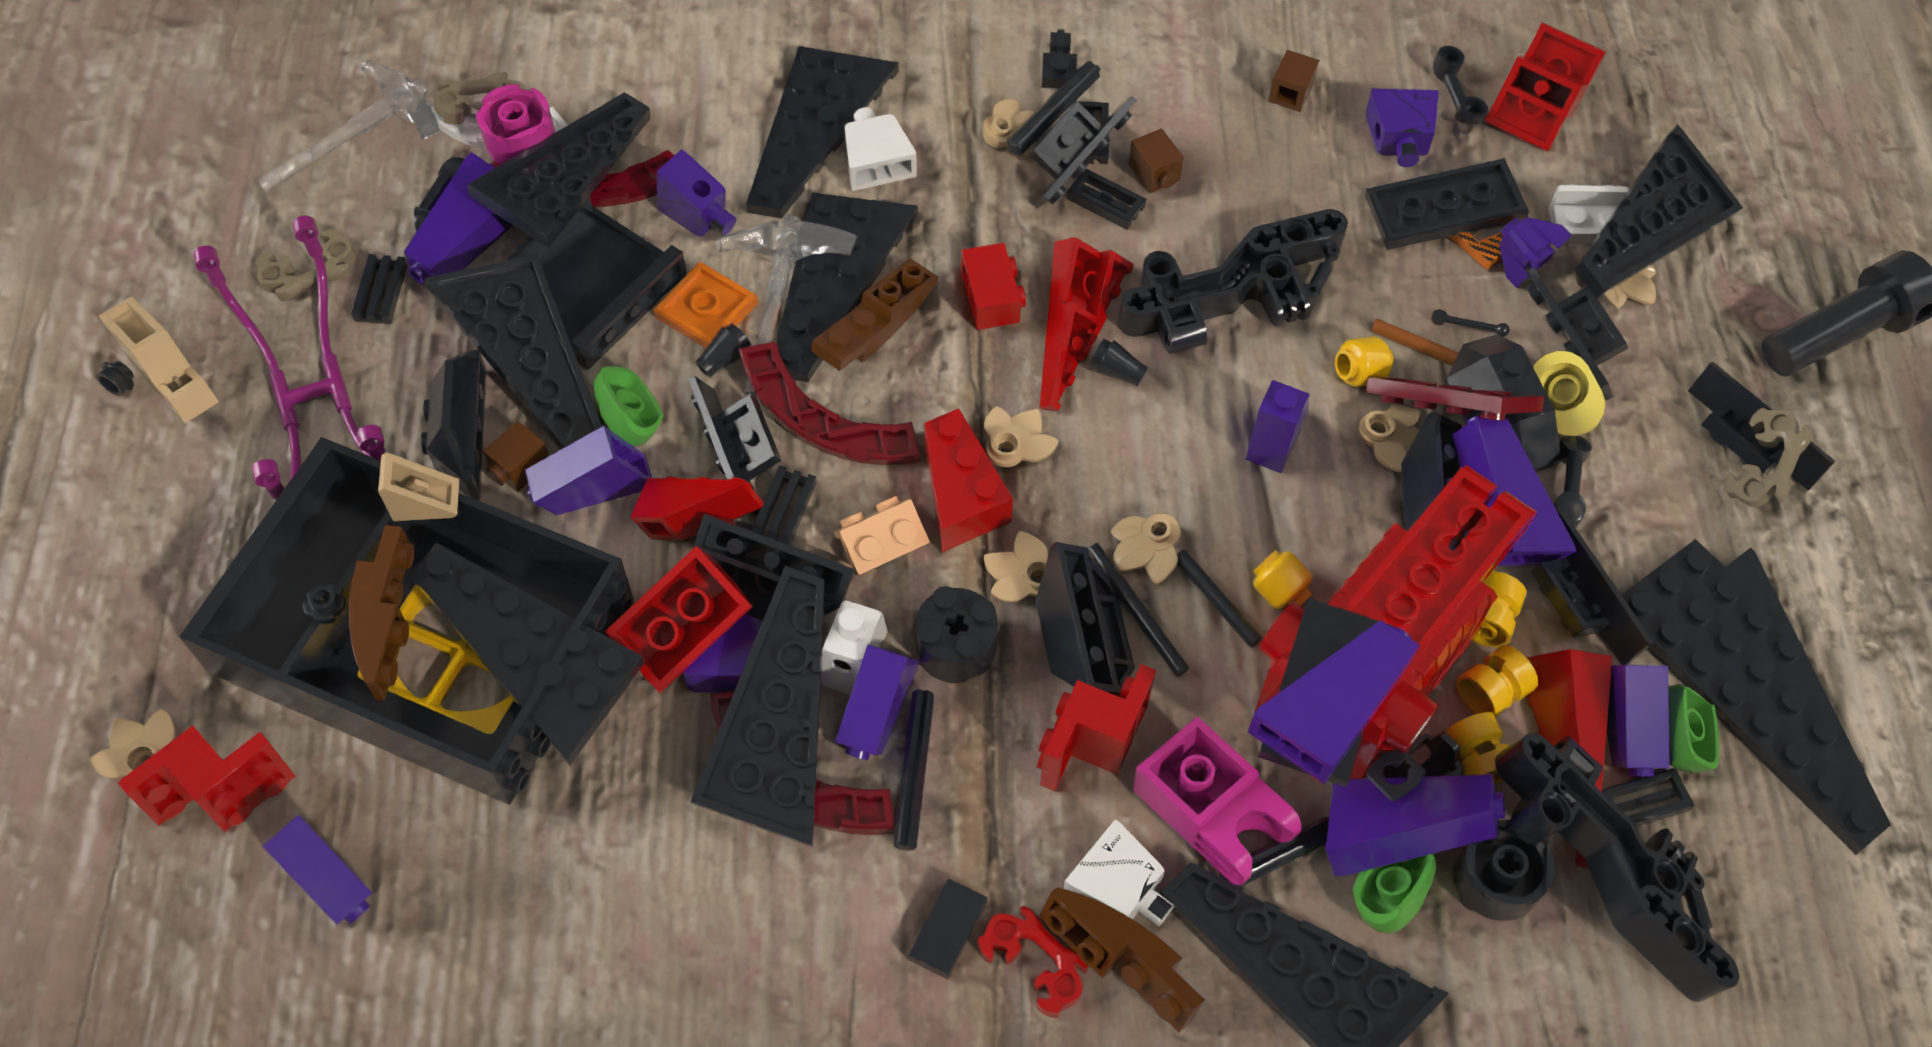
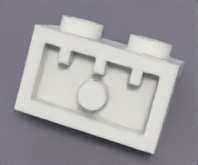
[1549,184,1629,243]

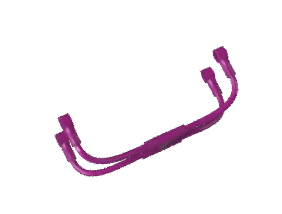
[193,215,386,500]

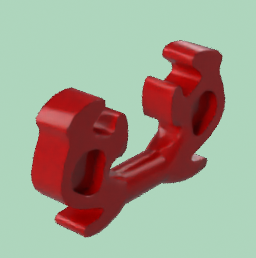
[977,906,1088,1018]

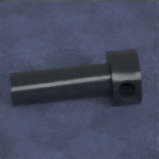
[1762,250,1932,377]

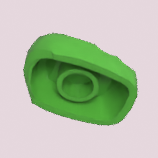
[593,367,664,447]
[1668,684,1719,774]
[1353,854,1436,934]

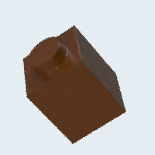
[1268,50,1320,112]
[1128,128,1184,193]
[483,421,549,493]

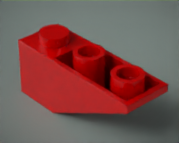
[630,476,764,540]

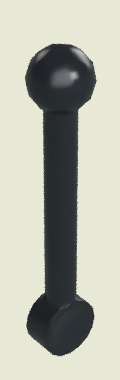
[1431,309,1510,337]

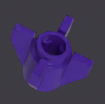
[1500,217,1573,288]

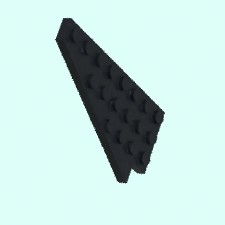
[1622,539,1891,855]

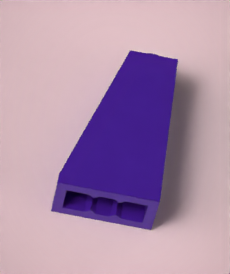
[404,152,513,285]
[1453,415,1576,566]
[1248,620,1420,784]
[1326,774,1506,876]

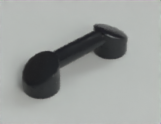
[1433,45,1488,125]
[414,156,465,232]
[1553,435,1592,528]

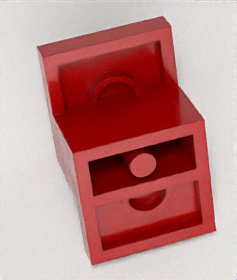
[1485,22,1607,151]
[1036,664,1157,791]
[117,725,296,832]

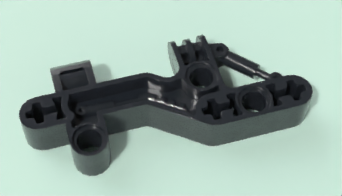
[1118,209,1348,354]
[1495,733,1739,1002]

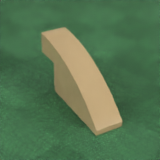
[98,296,219,423]

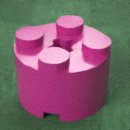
[476,84,556,165]

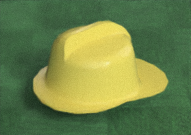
[1533,351,1606,436]

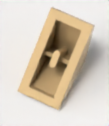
[378,452,459,521]

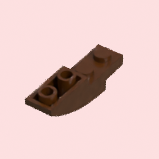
[811,258,938,371]
[349,525,414,701]
[1040,887,1205,1033]

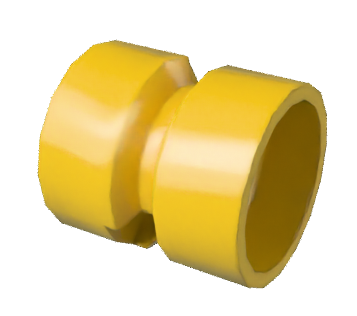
[1473,571,1527,648]
[1456,645,1538,718]
[1445,712,1509,785]

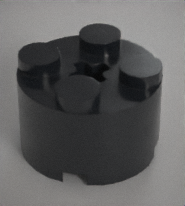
[915,586,998,683]
[1454,819,1556,921]

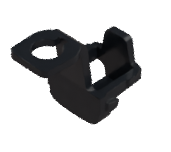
[1366,732,1463,801]

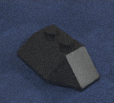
[1445,334,1561,471]
[421,349,487,500]
[1401,411,1470,550]
[693,513,855,618]
[1035,542,1135,696]

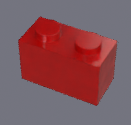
[961,242,1026,330]

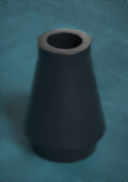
[695,323,751,378]
[1089,339,1148,387]

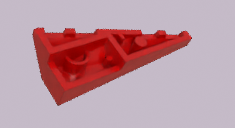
[1039,237,1134,411]
[1526,649,1612,869]

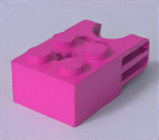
[1134,716,1301,885]

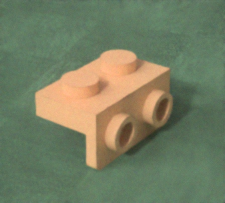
[833,496,930,575]

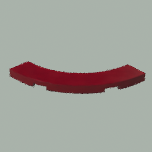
[490,149,674,207]
[739,341,920,465]
[710,691,895,835]

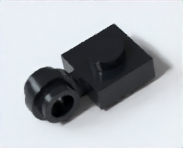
[1042,29,1077,88]

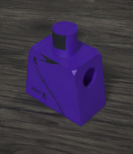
[1365,88,1439,167]
[657,149,737,236]

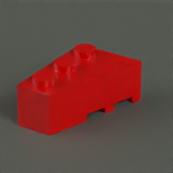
[924,408,1013,553]

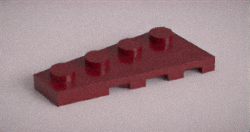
[1366,377,1544,420]

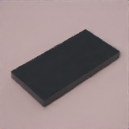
[1365,158,1529,250]
[1258,598,1394,787]

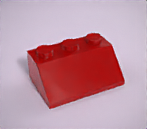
[605,546,753,693]

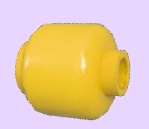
[1335,336,1394,387]
[1252,550,1313,610]

